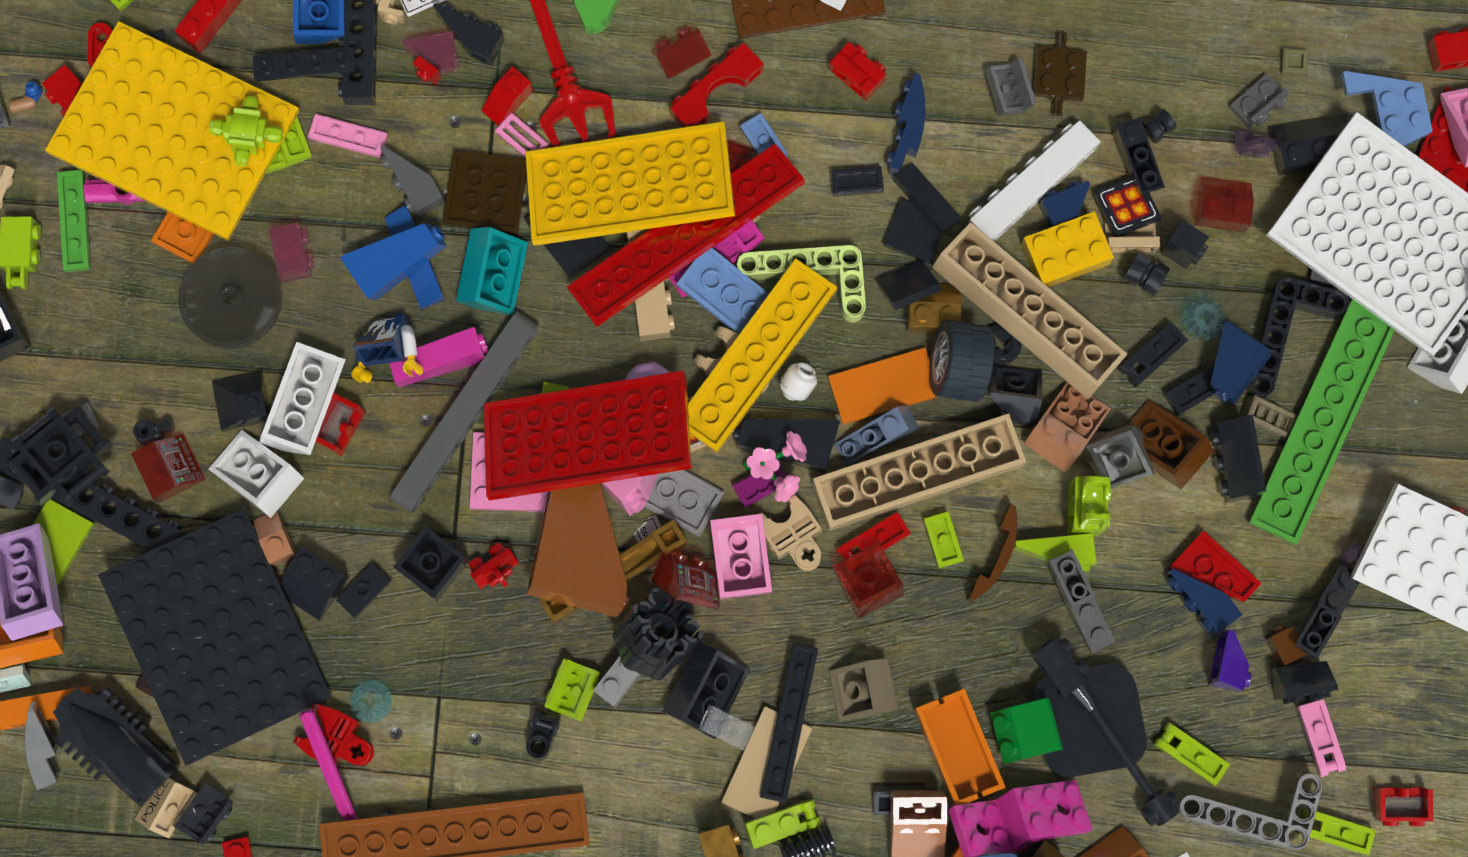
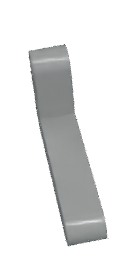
[1179,774,1322,851]

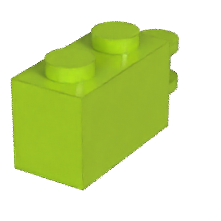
[0,217,41,289]

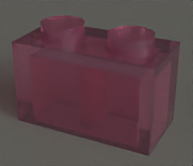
[269,222,315,283]

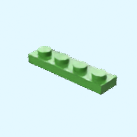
[57,170,91,272]

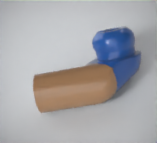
[9,81,42,113]

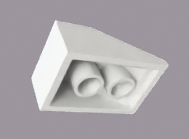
[209,430,304,518]

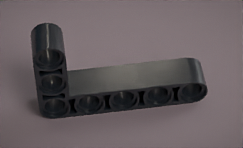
[1247,277,1349,399]

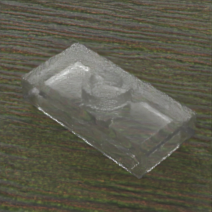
[699,705,755,751]

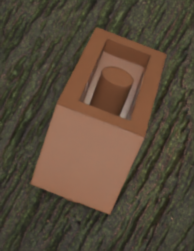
[253,510,297,567]

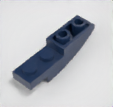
[886,73,926,176]

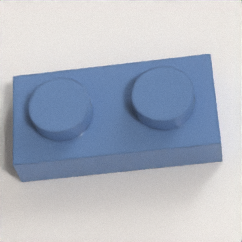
[740,113,788,157]

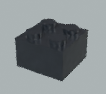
[393,526,469,602]

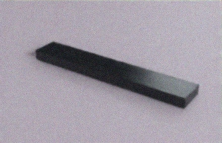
[760,643,819,803]

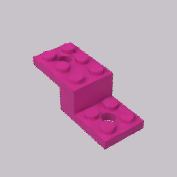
[948,780,1093,857]

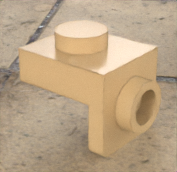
[376,0,405,25]

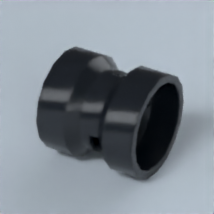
[1142,109,1177,144]

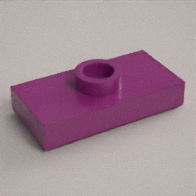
[732,464,786,509]

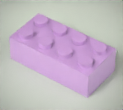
[0,523,63,641]

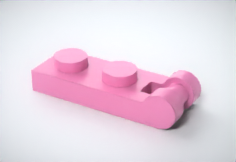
[1297,699,1346,778]

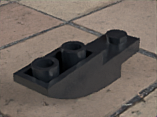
[1294,563,1360,659]

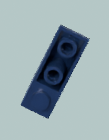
[1165,569,1243,636]

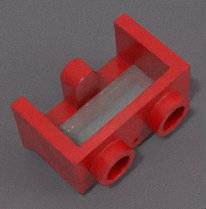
[315,393,366,457]
[1373,787,1434,826]

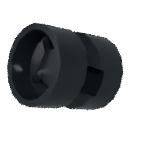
[1123,251,1170,297]

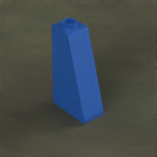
[340,223,447,300]

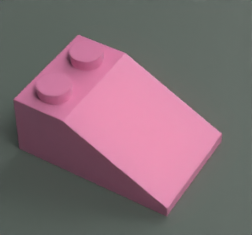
[1440,88,1468,167]
[602,474,658,516]
[710,514,772,600]

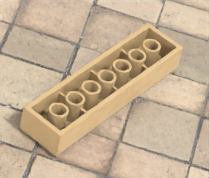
[932,222,1127,399]
[812,414,1026,531]

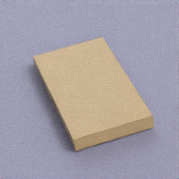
[721,707,812,819]

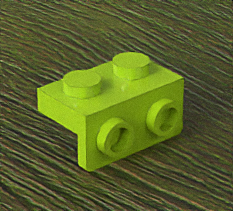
[545,658,601,722]

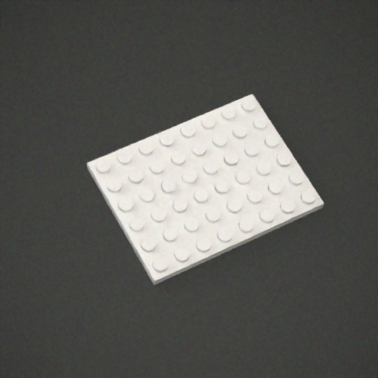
[1266,112,1468,356]

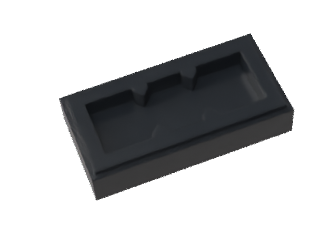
[831,166,884,197]
[336,563,392,619]

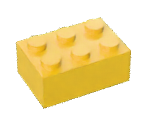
[1021,211,1114,287]

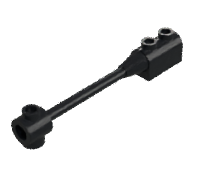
[1030,636,1180,827]

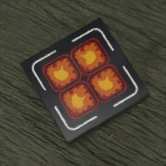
[1093,178,1162,237]

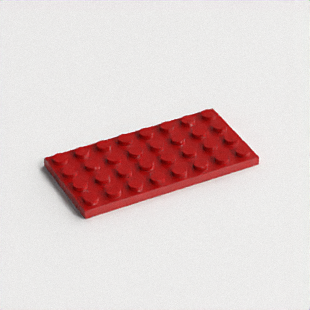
[484,370,692,501]

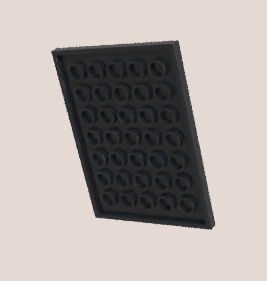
[98,509,332,766]

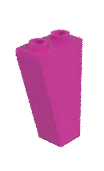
[390,327,488,387]

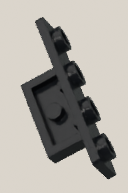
[253,47,355,82]

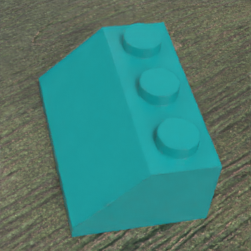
[456,227,528,315]

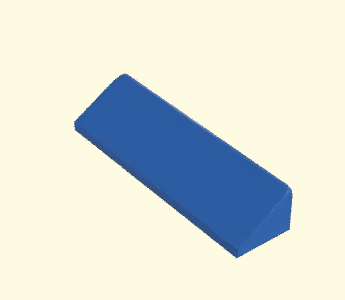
[384,206,445,310]

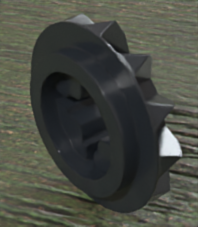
[990,325,1021,366]

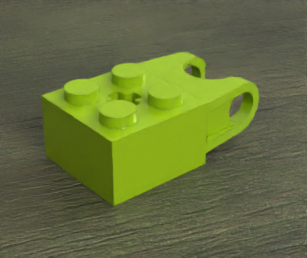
[1067,476,1111,537]

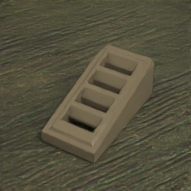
[1239,395,1298,439]

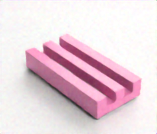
[495,112,549,158]

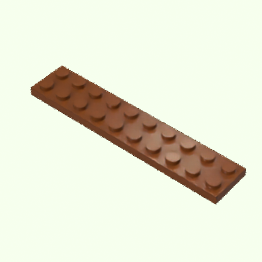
[319,793,590,857]

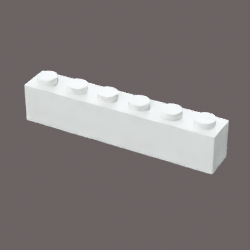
[968,121,1100,242]

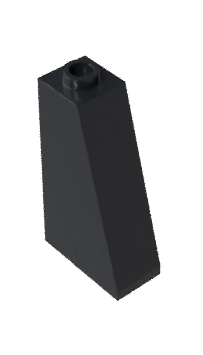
[733,419,840,474]

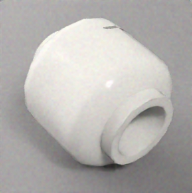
[779,362,817,401]

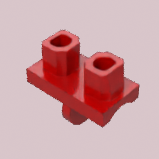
[469,543,519,590]

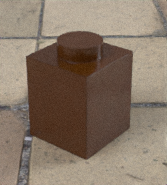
[1265,625,1308,667]

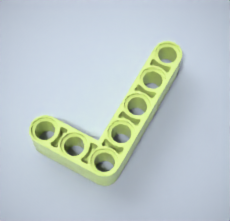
[737,245,866,323]

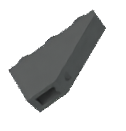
[380,146,445,218]

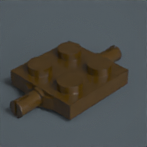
[1033,32,1087,116]

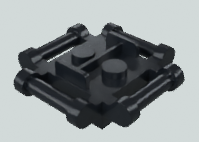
[7,406,113,506]

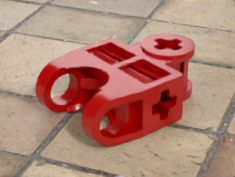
[293,703,374,766]

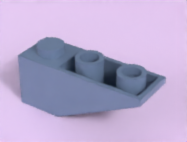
[834,405,919,466]

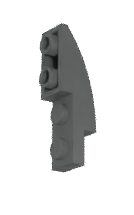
[1049,549,1115,653]

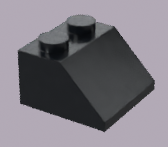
[280,547,349,621]

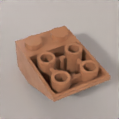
[1024,382,1111,473]
[890,790,947,857]

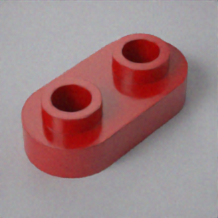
[87,23,113,68]

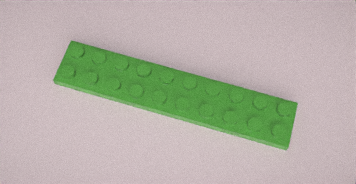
[1248,298,1395,545]

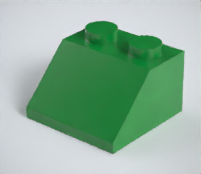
[990,698,1063,764]

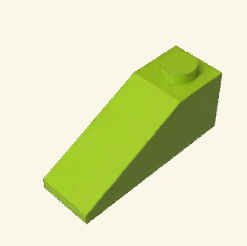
[1013,533,1097,573]

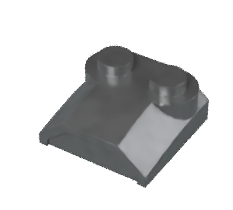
[1086,425,1155,490]

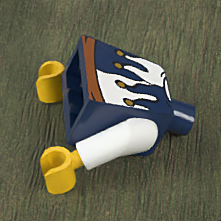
[352,313,423,383]

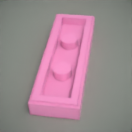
[308,113,388,158]

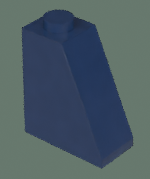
[1211,321,1271,404]

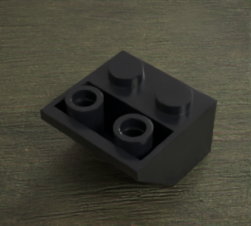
[1270,661,1338,704]

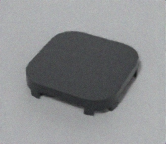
[1031,664,1147,777]

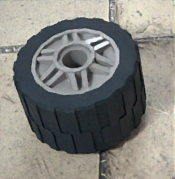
[929,320,994,402]

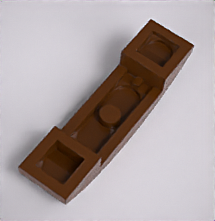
[967,504,1017,603]

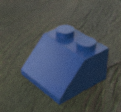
[293,0,344,44]

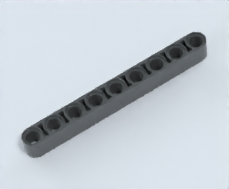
[390,312,539,513]

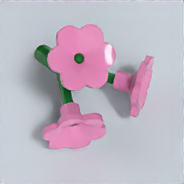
[743,431,807,502]

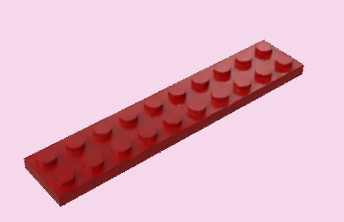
[567,144,805,328]

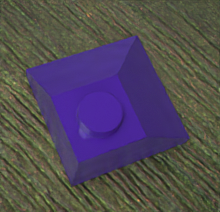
[1208,630,1251,692]

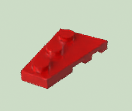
[1168,530,1262,603]

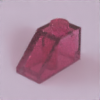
[403,31,460,73]

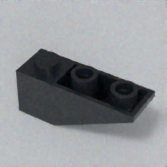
[433,3,505,66]
[1112,117,1165,195]

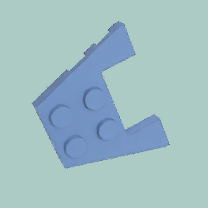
[1341,71,1432,147]

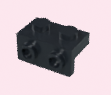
[172,780,233,846]

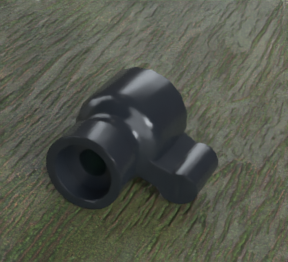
[133,420,175,449]

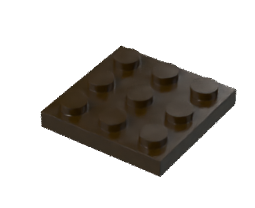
[442,150,527,235]

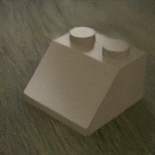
[829,658,898,722]

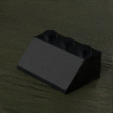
[1268,115,1348,176]
[1210,415,1266,503]
[662,642,750,739]

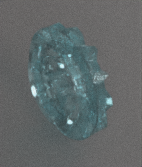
[350,681,392,723]

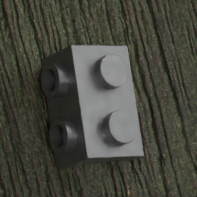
[985,58,1036,116]

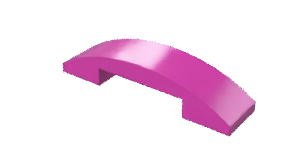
[669,220,765,298]

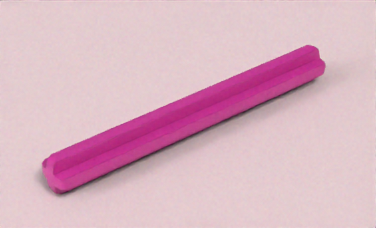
[300,709,358,821]

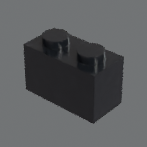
[1161,220,1209,269]

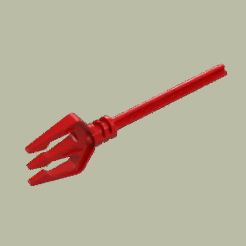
[529,0,617,147]

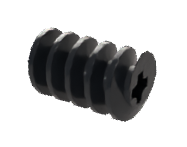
[778,825,836,857]

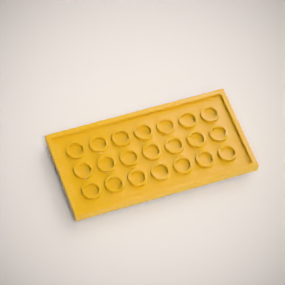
[526,122,735,246]

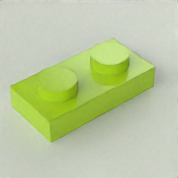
[923,511,964,569]

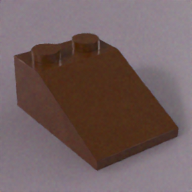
[1127,400,1214,489]

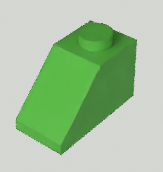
[573,0,620,35]

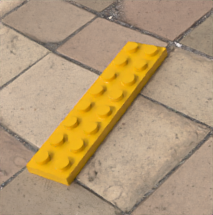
[688,259,837,453]

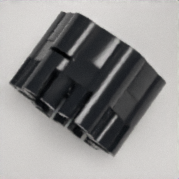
[613,588,703,680]

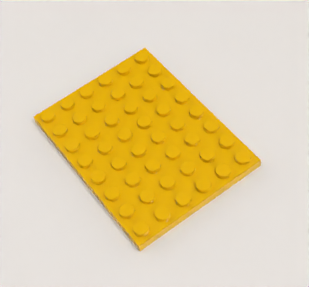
[45,21,300,241]

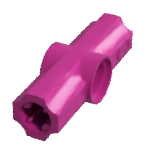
[84,180,146,205]

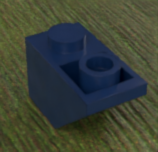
[1039,180,1090,228]

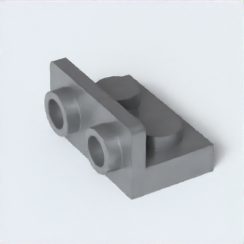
[1229,74,1290,129]

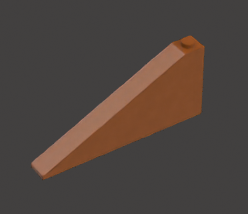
[526,483,629,617]

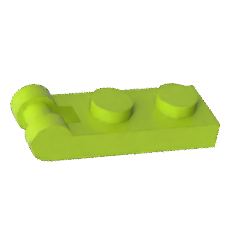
[1153,722,1230,786]
[744,799,821,849]
[1296,808,1376,856]

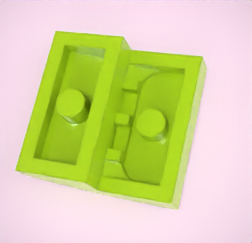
[265,117,311,174]

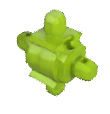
[209,96,283,167]

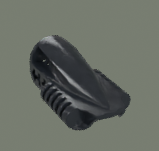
[53,687,180,808]

